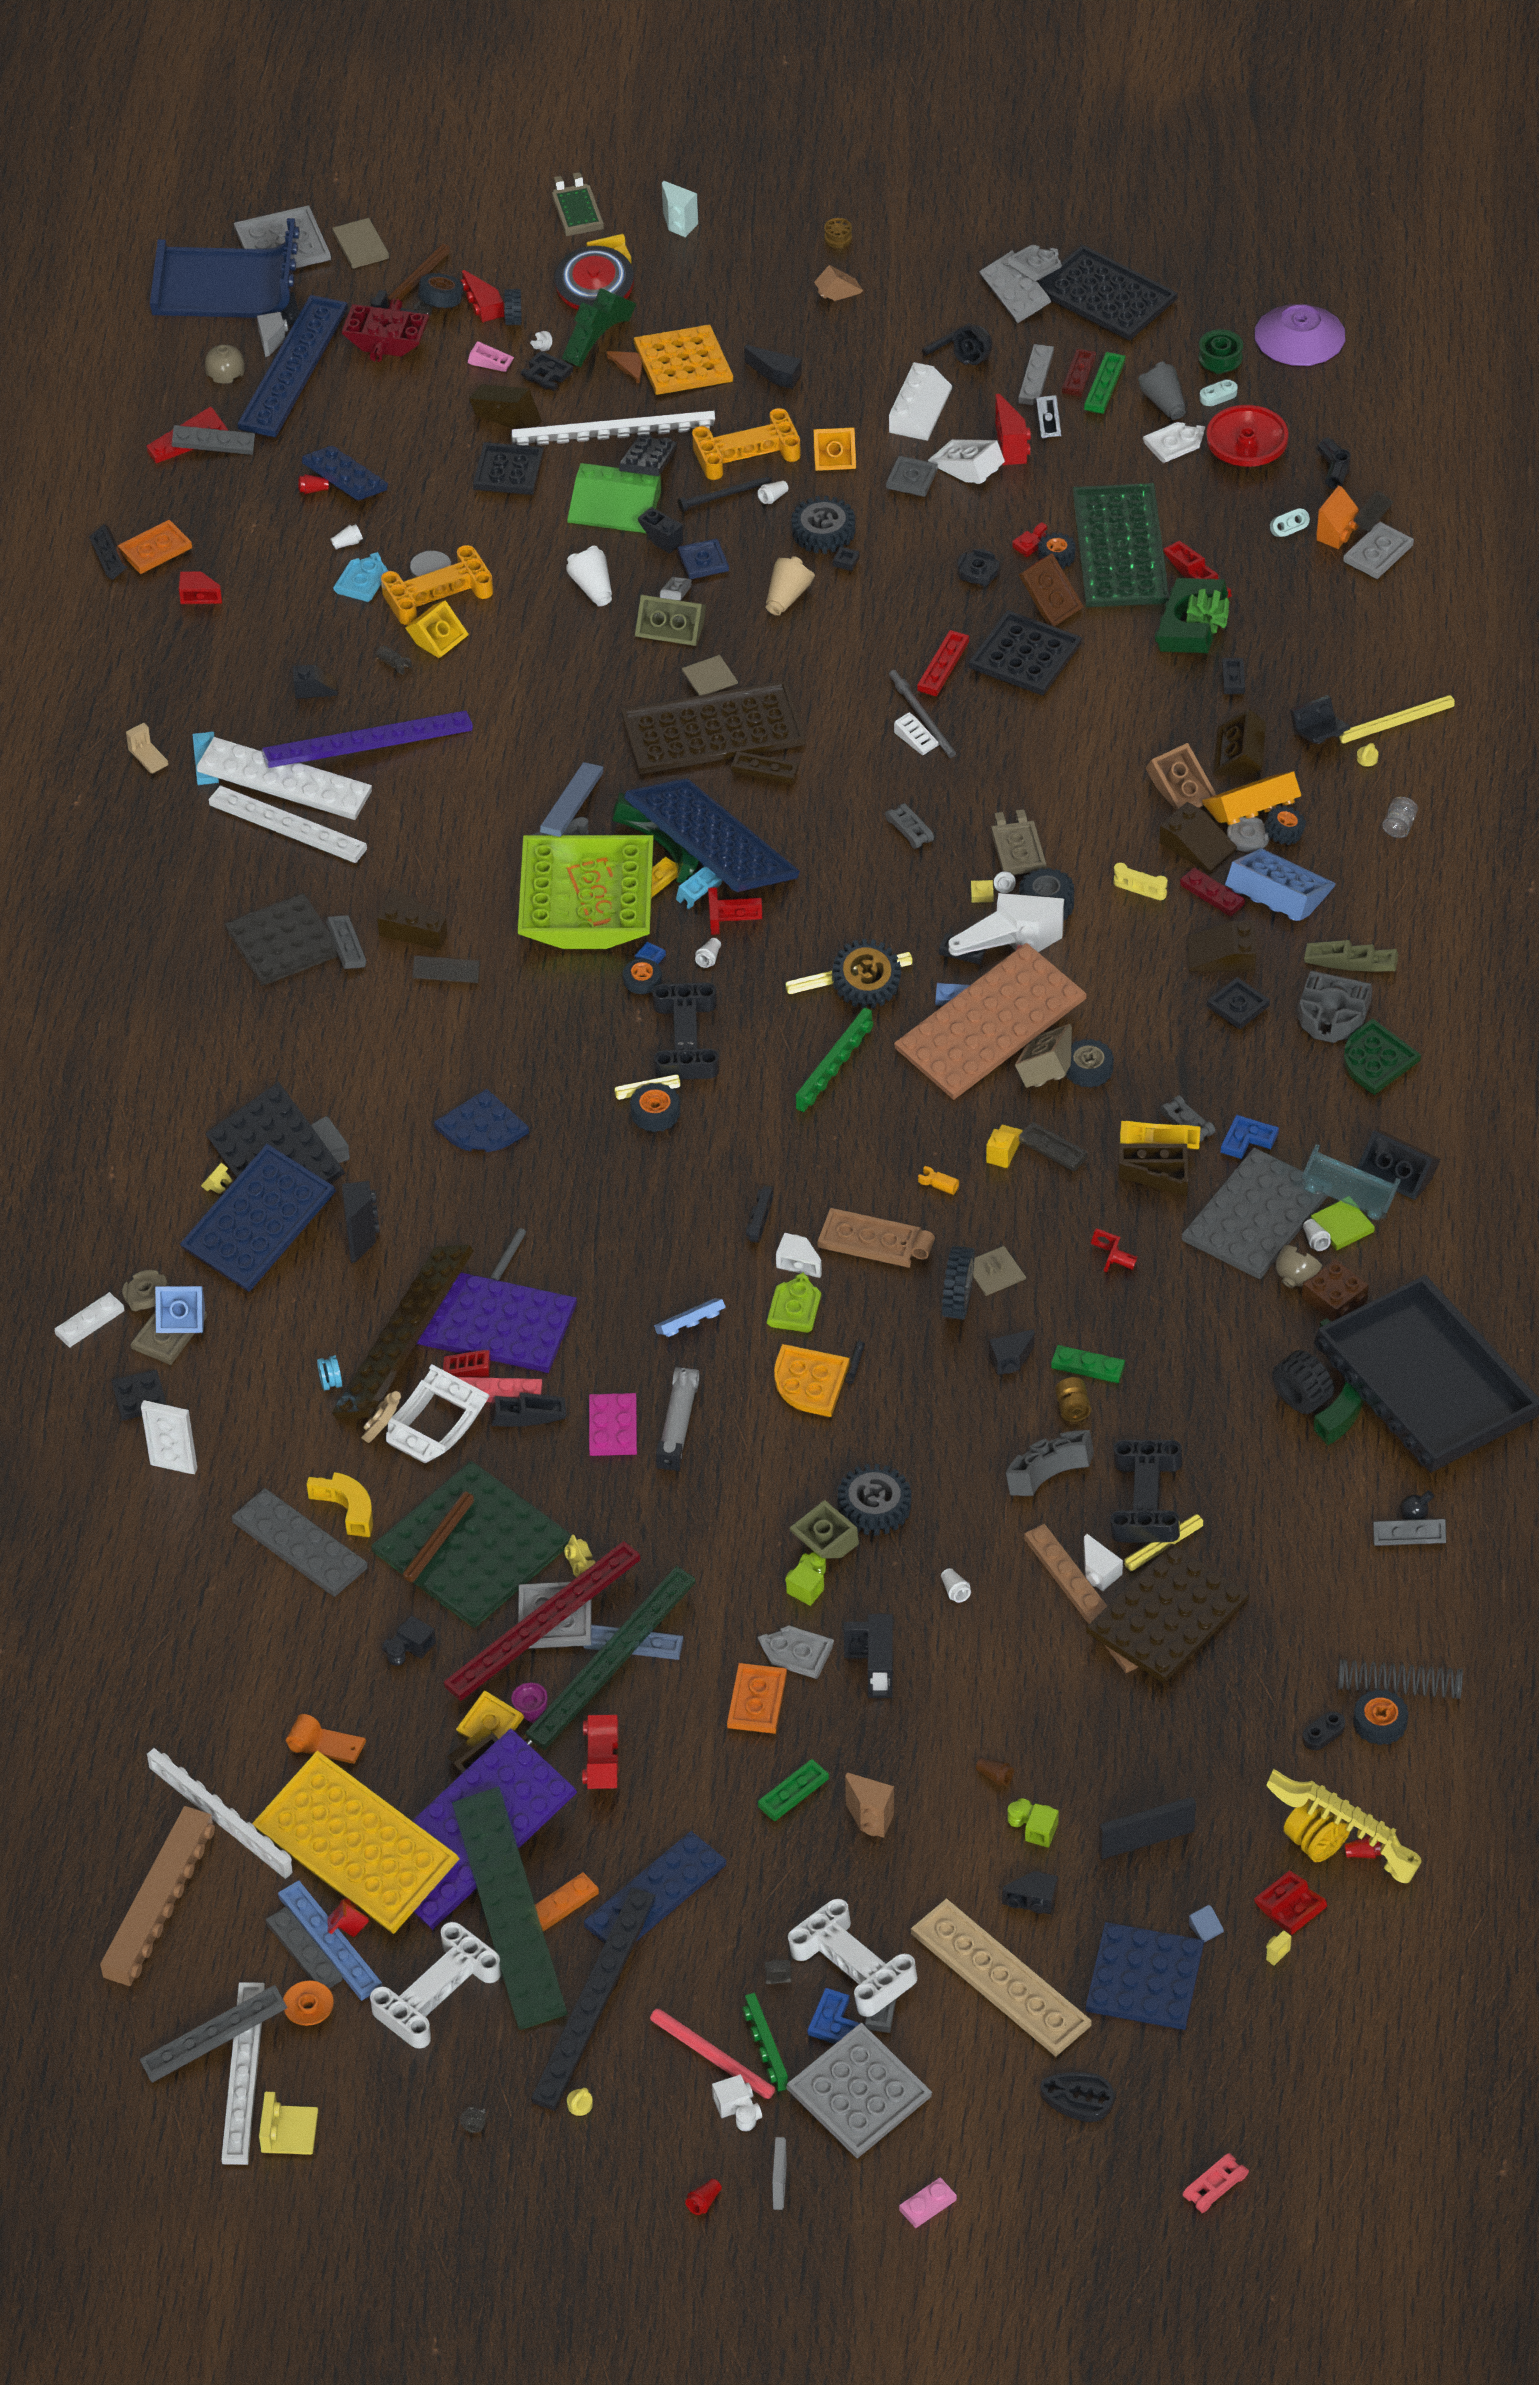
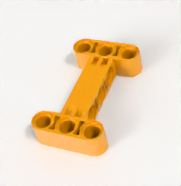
[692,408,801,480]
[381,545,493,625]

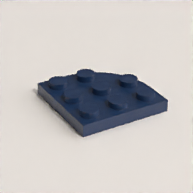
[434,1089,529,1152]

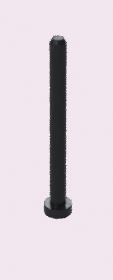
[678,476,772,512]

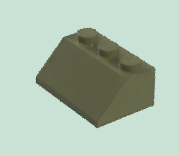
[635,595,706,646]

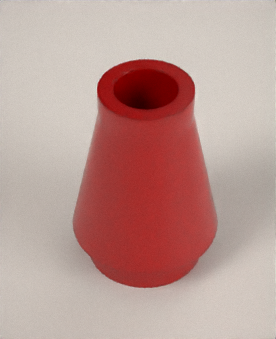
[298,474,329,494]
[1344,1835,1382,1859]
[685,2178,722,2215]

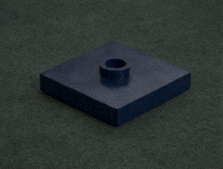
[678,539,729,579]

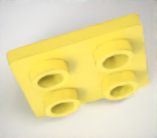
[259,2092,318,2155]

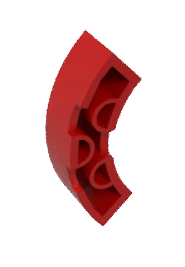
[582,1715,618,1789]

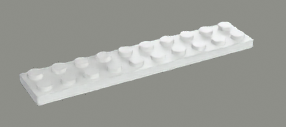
[511,411,715,446]

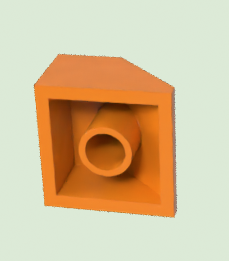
[1317,486,1360,549]

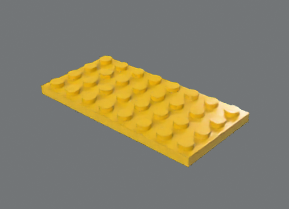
[252,1750,459,1934]

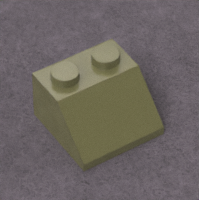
[790,1500,859,1558]

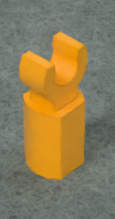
[918,1166,959,1195]

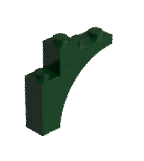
[561,288,637,367]

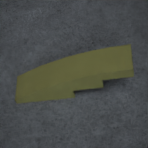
[1304,940,1399,972]

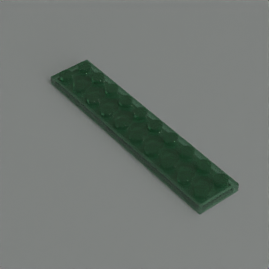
[452,1786,568,2030]

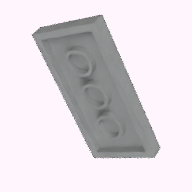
[979,250,1051,323]

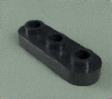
[746,1185,774,1243]

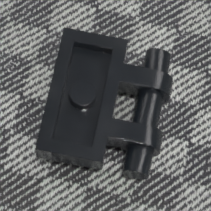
[521,351,573,391]

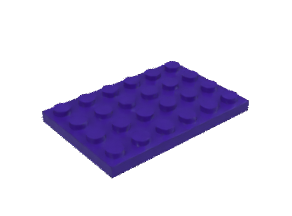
[417,1272,577,1373]

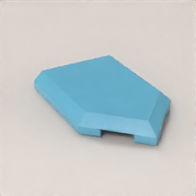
[333,552,388,602]

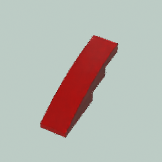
[1163,541,1232,598]

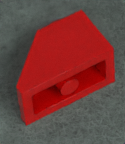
[179,571,222,604]

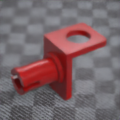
[1091,1228,1138,1272]
[327,1898,369,1937]

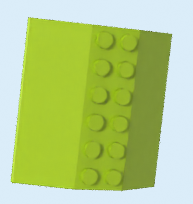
[518,835,653,949]

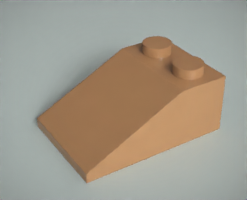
[1146,743,1216,811]

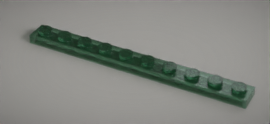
[525,1566,696,1750]

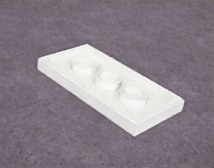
[141,1400,197,1474]

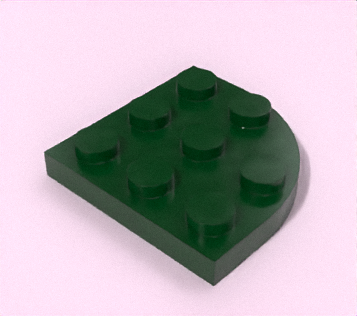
[1344,1018,1421,1095]

